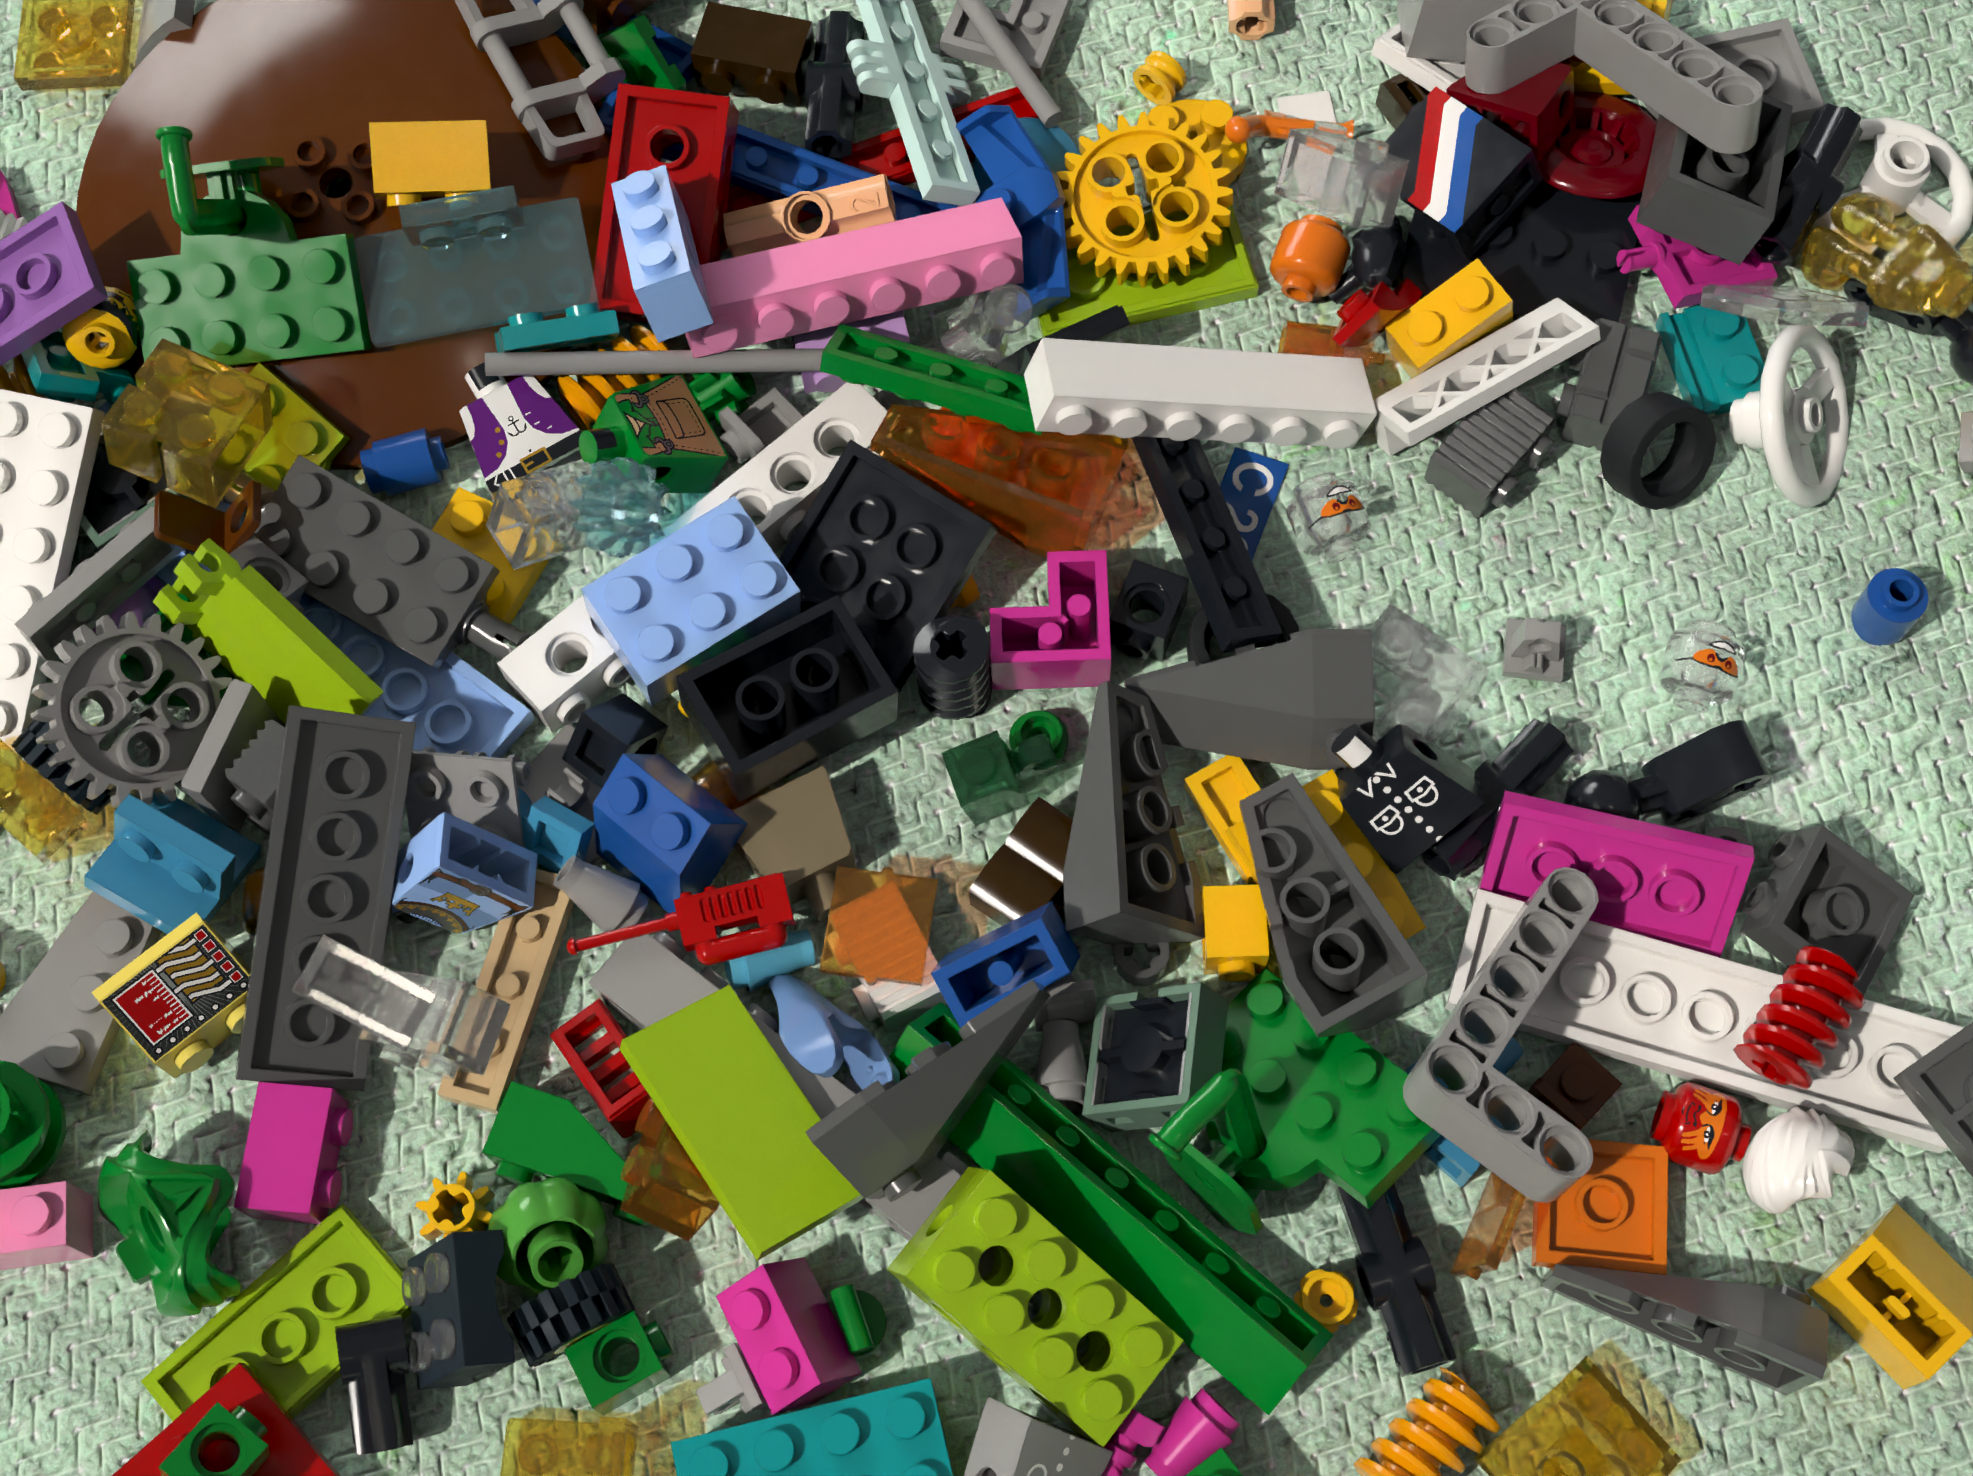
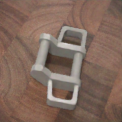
[454,0,626,161]

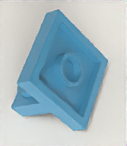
[84,791,261,934]

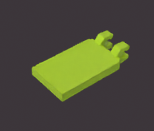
[153,538,384,725]

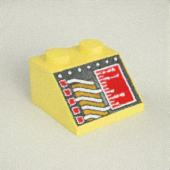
[91,912,250,1078]

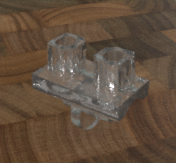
[941,283,1033,367]

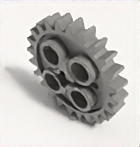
[30,611,232,808]

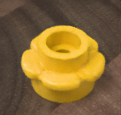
[1294,1269,1358,1333]

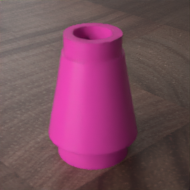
[1144,1388,1240,1476]

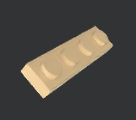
[437,869,574,1114]

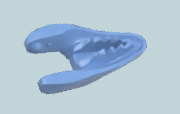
[768,974,900,1090]

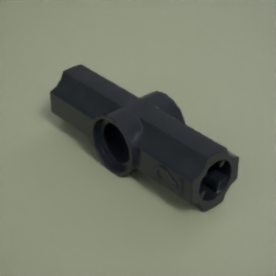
[804,11,864,162]
[1750,103,1863,267]
[1421,718,1574,881]
[1336,1183,1457,1377]

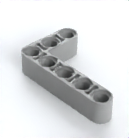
[1465,0,1764,154]
[1403,867,1599,1203]

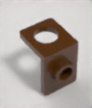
[154,480,261,554]

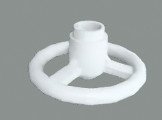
[1812,117,1973,264]
[1729,323,1849,509]

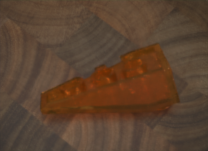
[870,404,1127,558]

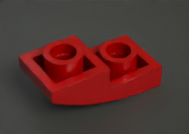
[1332,277,1423,347]

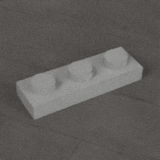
[14,506,185,661]

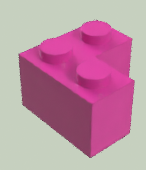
[989,550,1111,690]

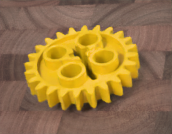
[1056,112,1233,288]

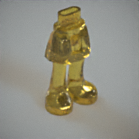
[1801,192,1973,318]

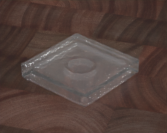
[1700,284,1870,326]

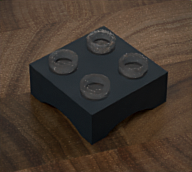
[402,1230,515,1390]

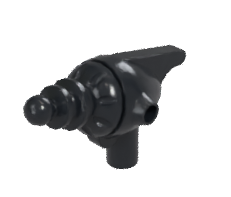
[1329,213,1407,304]

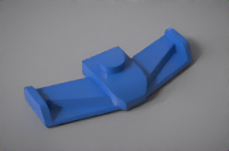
[956,105,1071,323]

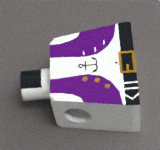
[459,362,583,506]

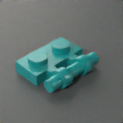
[494,303,620,352]
[21,328,138,410]

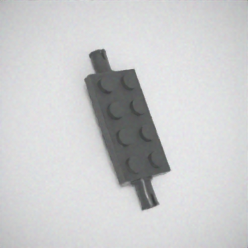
[218,455,530,671]

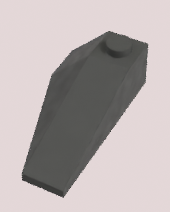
[1124,629,1375,770]
[1239,773,1428,1038]

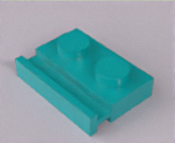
[1655,297,1764,415]

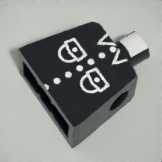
[1331,724,1484,875]

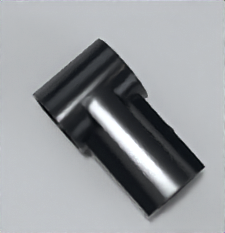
[335,1315,414,1455]

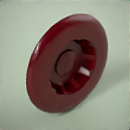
[1538,91,1657,199]

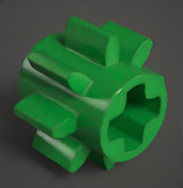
[688,372,756,426]

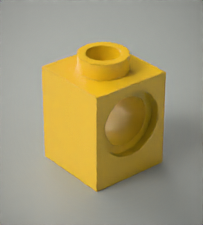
[1202,884,1269,982]

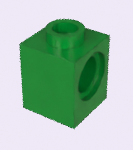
[564,1310,674,1416]
[159,1402,270,1476]

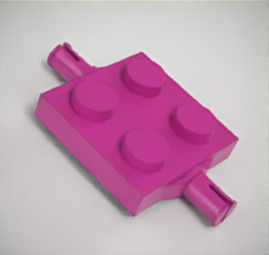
[1616,205,1779,309]

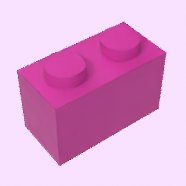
[234,1082,353,1225]
[716,1257,862,1415]

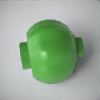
[488,1177,609,1298]

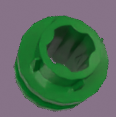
[0,1060,67,1190]

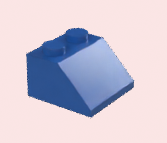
[593,753,748,913]

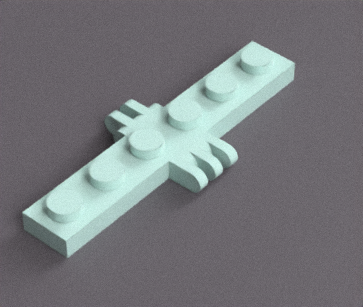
[846,0,980,206]

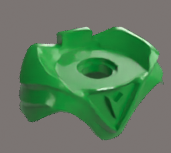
[98,1130,242,1317]

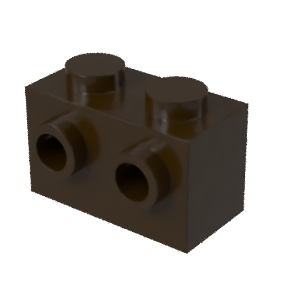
[690,1,815,106]

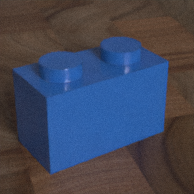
[931,901,1081,1028]

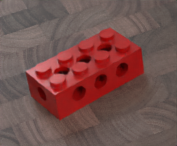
[590,83,739,324]

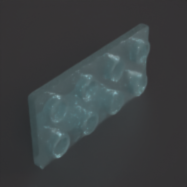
[354,185,599,348]

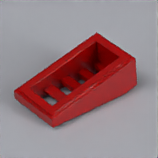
[549,998,661,1138]

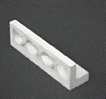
[1373,297,1601,456]

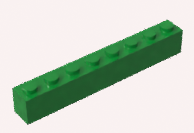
[889,1002,1334,1415]

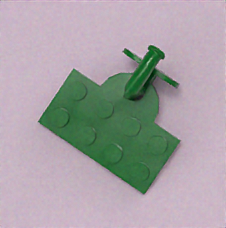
[126,126,372,375]
[1148,968,1441,1235]

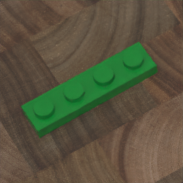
[820,324,1043,435]

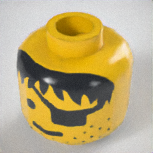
[62,286,140,369]

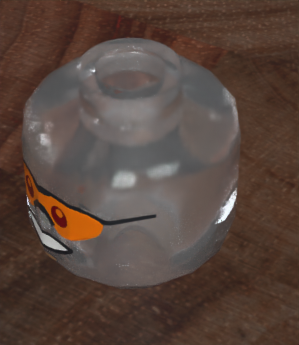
[1286,472,1371,563]
[1658,620,1746,713]

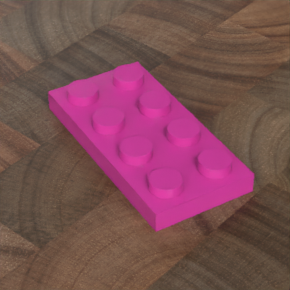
[1477,790,1755,958]

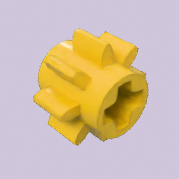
[415,1171,495,1241]

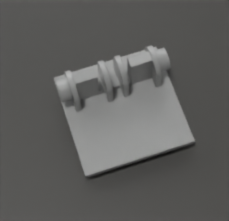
[405,747,531,848]

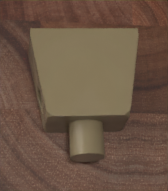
[732,766,857,922]

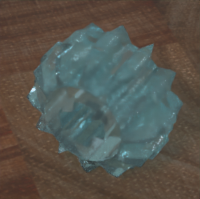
[568,457,673,558]

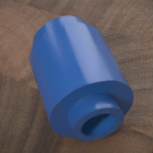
[360,428,450,496]
[1851,568,1928,646]

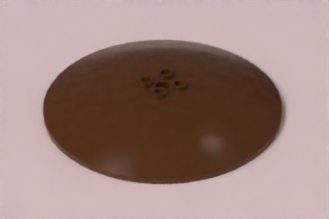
[76,0,611,470]

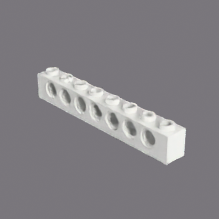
[497,382,902,733]

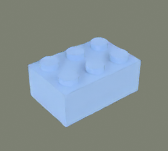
[581,496,801,706]

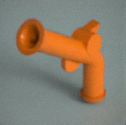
[1225,109,1354,152]

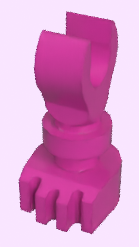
[1101,1409,1167,1476]

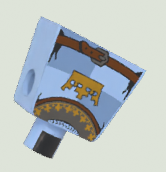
[391,812,537,933]

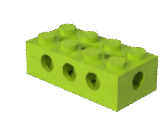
[887,1167,1184,1447]

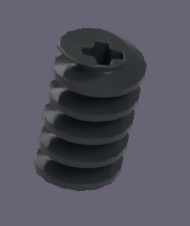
[913,615,992,720]

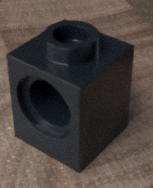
[1109,559,1189,662]
[562,693,669,789]

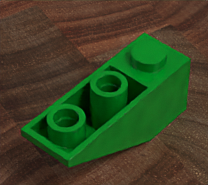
[482,1081,672,1228]

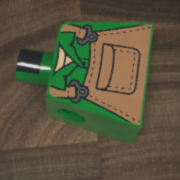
[579,373,728,493]

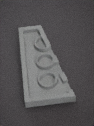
[0,892,162,1096]

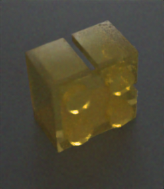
[101,338,273,509]

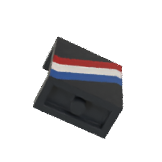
[1360,87,1544,261]

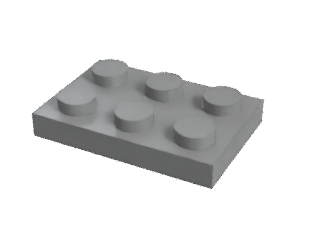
[1645,18,1825,125]

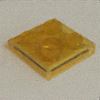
[14,0,135,91]

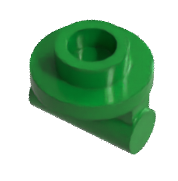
[828,1284,887,1357]

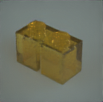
[0,739,87,864]

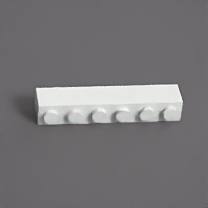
[1024,338,1377,449]

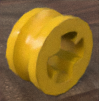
[1133,50,1187,105]

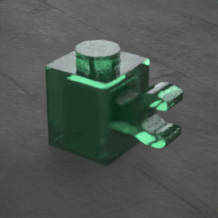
[941,730,1059,826]

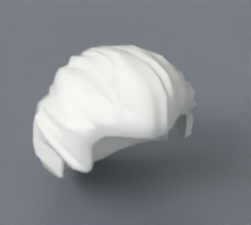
[1743,1106,1855,1214]

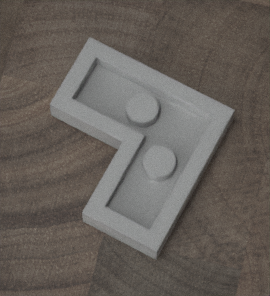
[940,0,1074,82]

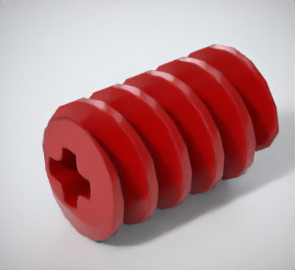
[1733,946,1866,1090]

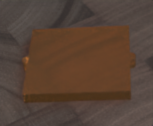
[819,866,938,986]
[1450,1172,1526,1280]

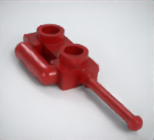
[566,872,796,965]

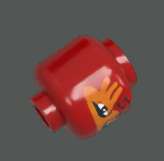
[1649,1082,1752,1175]

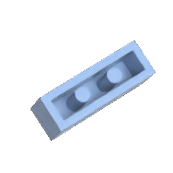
[611,165,714,343]

